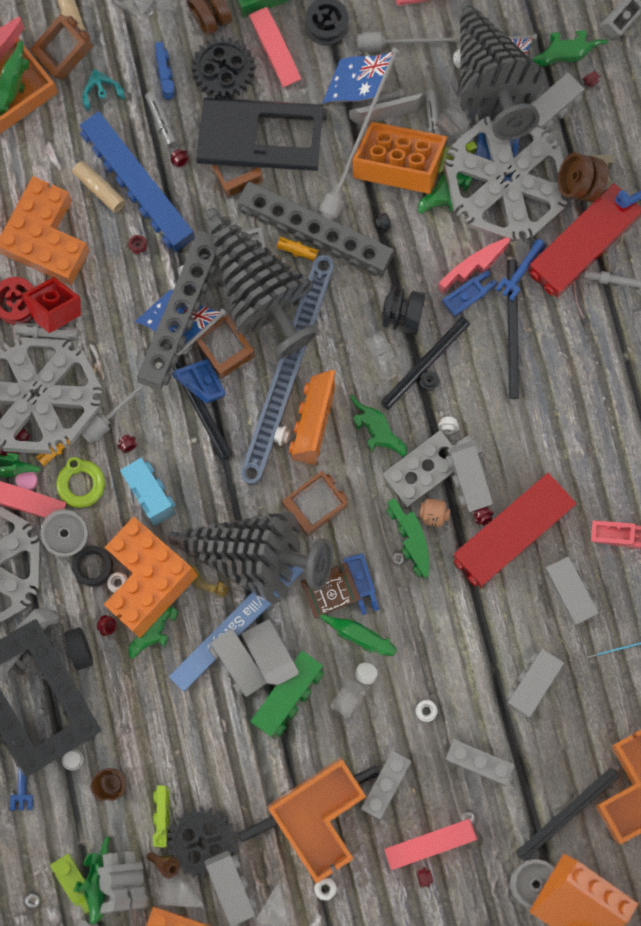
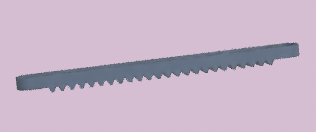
[241,255,334,485]

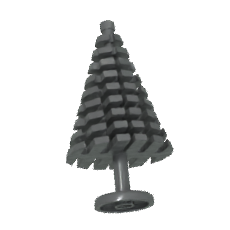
[460,1,545,140]
[206,208,320,359]
[168,511,333,604]

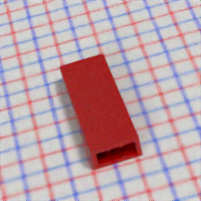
[528,183,641,298]
[453,473,577,589]

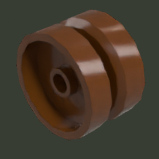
[186,0,233,36]
[558,153,608,202]

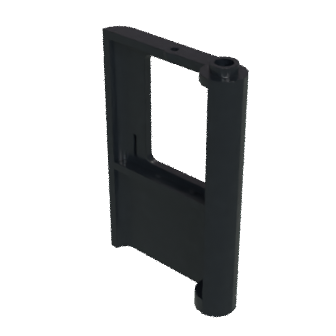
[196,97,327,171]

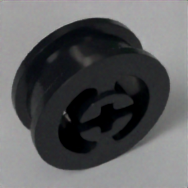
[305,0,349,46]

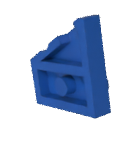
[172,359,226,404]

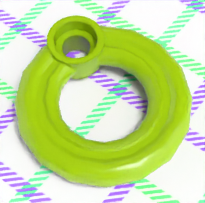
[56,457,106,508]

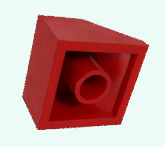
[22,277,81,333]

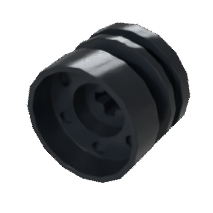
[382,286,426,335]

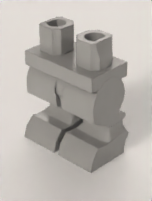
[98,851,149,914]

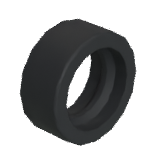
[72,545,113,587]
[64,627,93,671]

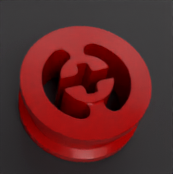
[0,277,34,325]

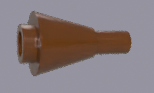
[147,852,180,879]

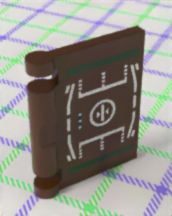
[300,562,361,618]

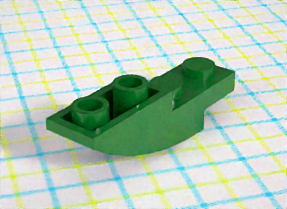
[386,498,429,581]

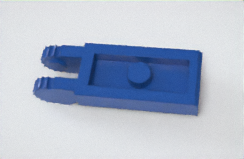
[155,42,174,100]
[442,270,498,318]
[343,553,379,615]

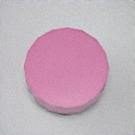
[16,472,38,491]

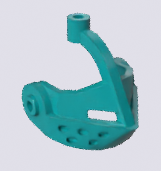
[82,69,125,111]

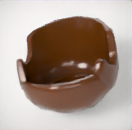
[90,768,127,801]

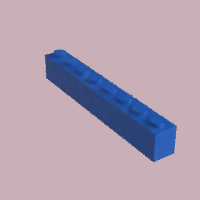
[80,111,195,252]

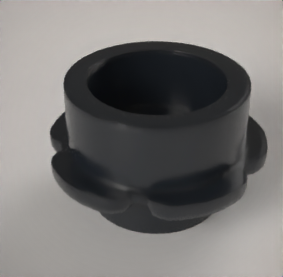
[375,213,392,232]
[419,371,440,391]

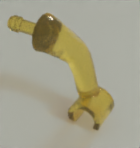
[191,566,229,597]

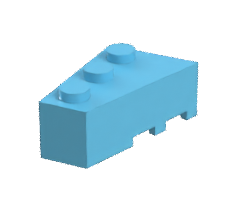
[120,457,176,527]

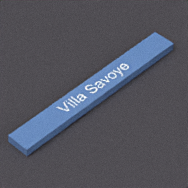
[169,567,304,692]

